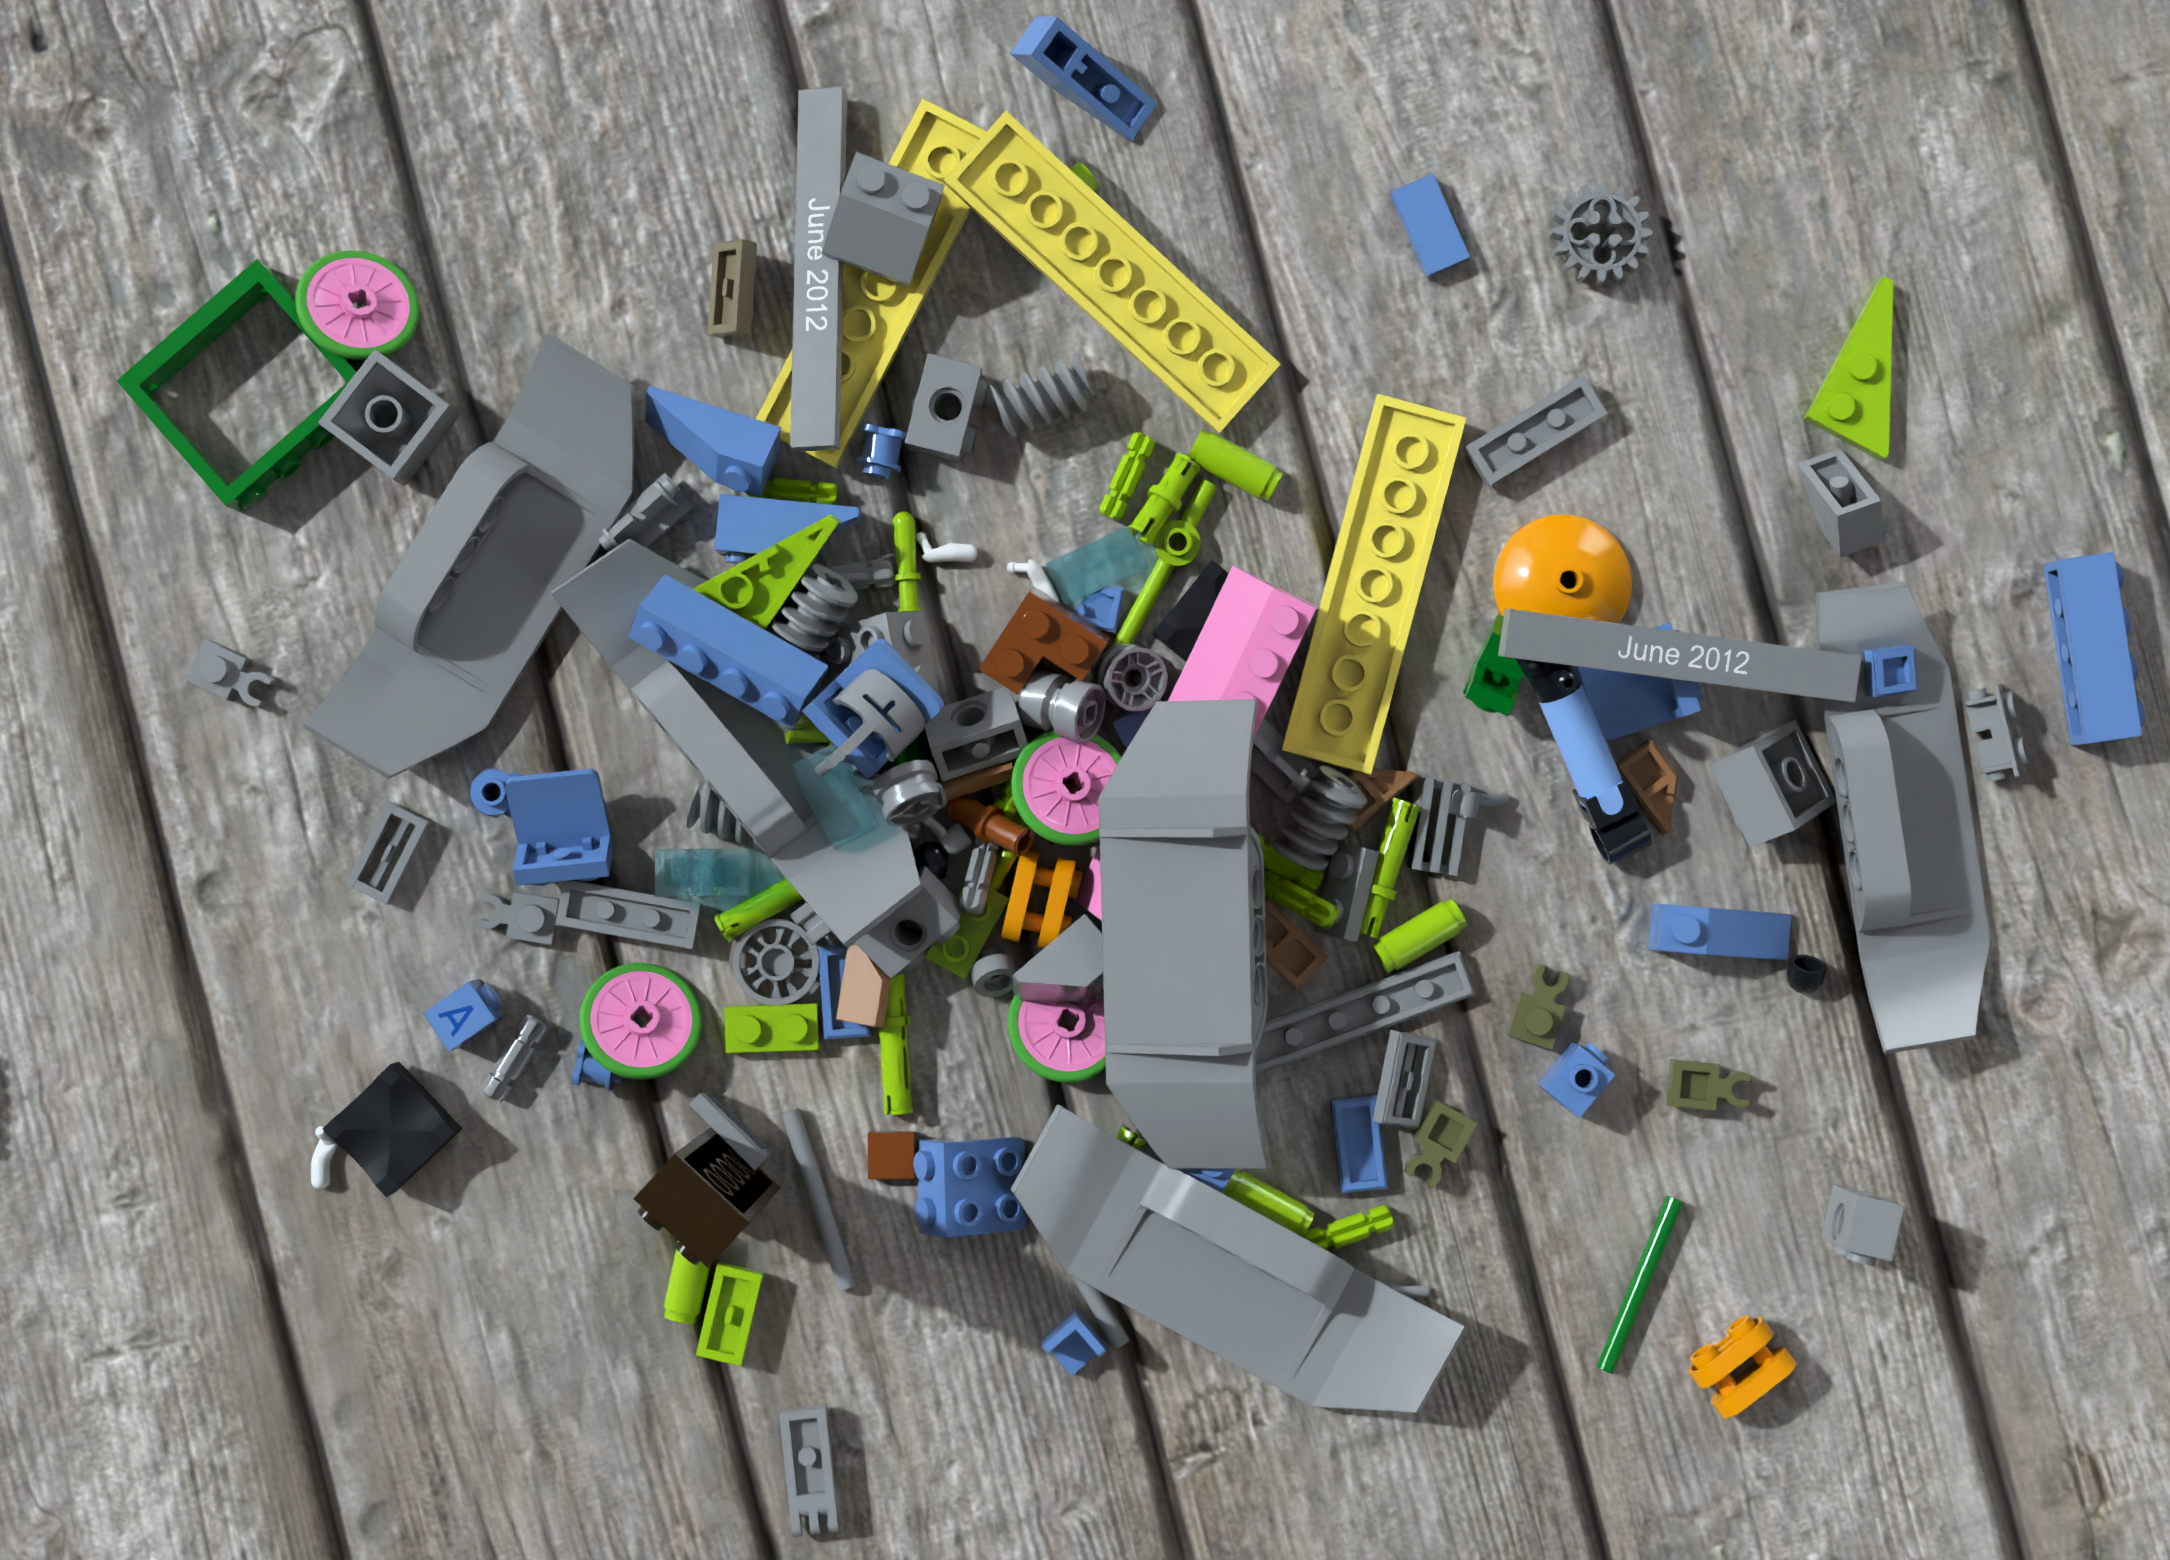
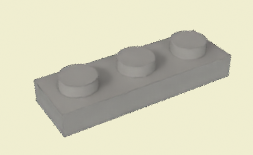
[1464,374,1608,488]
[555,880,703,949]

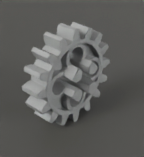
[1549,182,1653,286]

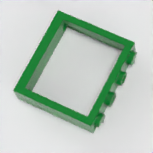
[116,259,359,512]

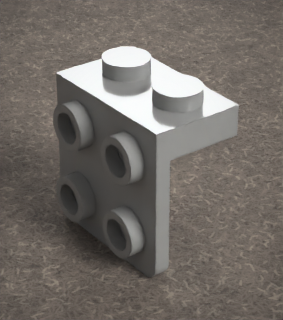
[824,610,940,696]

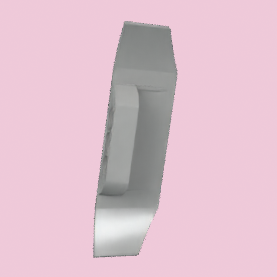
[303,333,635,779]
[550,539,922,948]
[1816,582,1991,1054]
[1099,699,1269,1169]
[1011,1104,1467,1413]

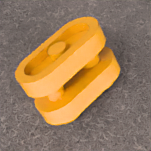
[1001,850,1083,948]
[1688,1314,1797,1419]

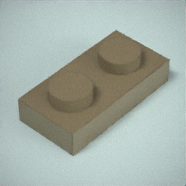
[707,239,757,338]

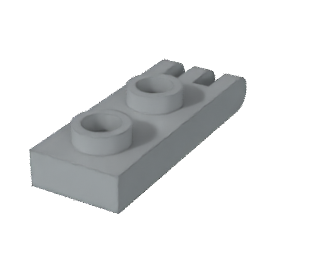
[779,1404,840,1537]

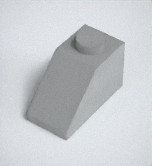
[1797,448,1884,558]

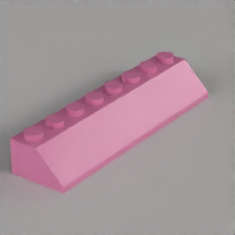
[1073,565,1317,921]

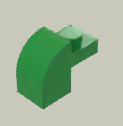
[1463,614,1524,716]

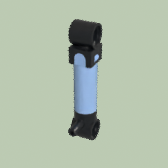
[1516,658,1652,865]

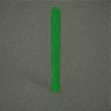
[1596,1195,1684,1374]

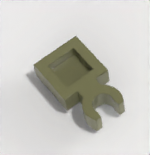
[1506,963,1569,1050]
[1666,1059,1752,1111]
[1404,1099,1478,1188]

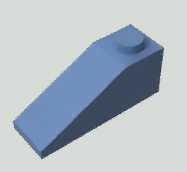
[1010,16,1157,141]
[645,386,781,497]
[714,494,862,564]
[1648,903,1791,960]

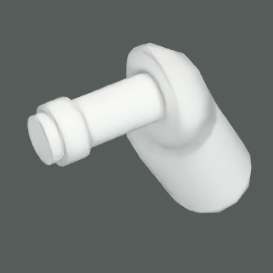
[915,532,977,563]
[1007,559,1059,603]
[311,1126,338,1189]

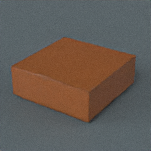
[868,1131,915,1179]

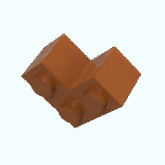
[979,586,1110,695]

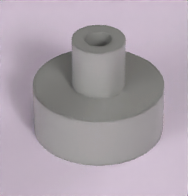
[970,948,1018,997]

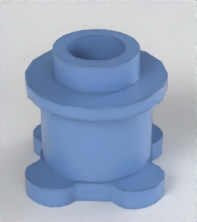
[856,423,907,479]
[470,769,522,817]
[571,1039,625,1091]

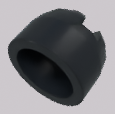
[913,841,949,880]
[1787,954,1827,994]

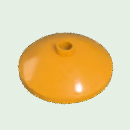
[1493,514,1632,623]

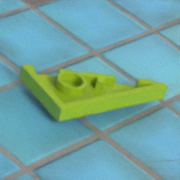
[1803,276,1894,461]
[693,513,841,630]

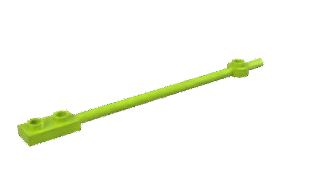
[925,479,1218,980]

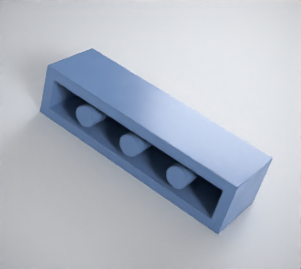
[2043,552,2145,746]
[628,574,828,729]

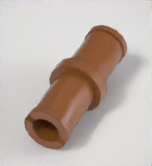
[945,795,1034,856]

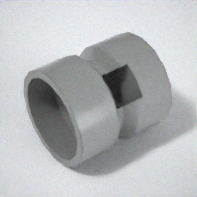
[1019,669,1106,743]

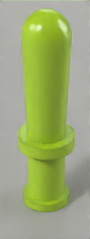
[892,511,921,612]

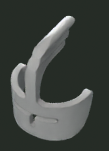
[815,669,925,776]

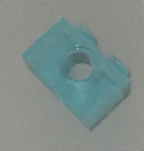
[655,849,756,897]

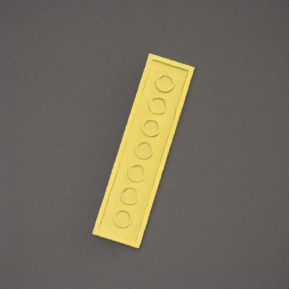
[756,98,987,469]
[943,111,1281,434]
[1281,394,1466,775]

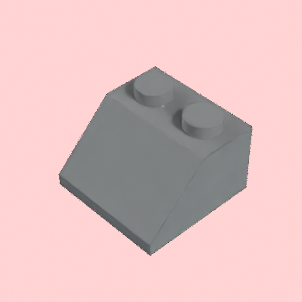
[821,152,945,287]
[318,349,461,486]
[1709,719,1837,848]
[1013,914,1104,1005]

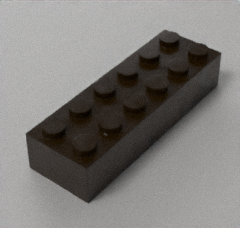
[633,1127,781,1268]

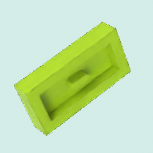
[724,1003,820,1053]
[696,1262,764,1366]

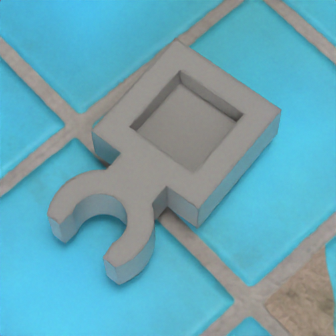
[185,639,277,708]
[475,892,560,945]

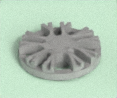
[732,919,819,1005]

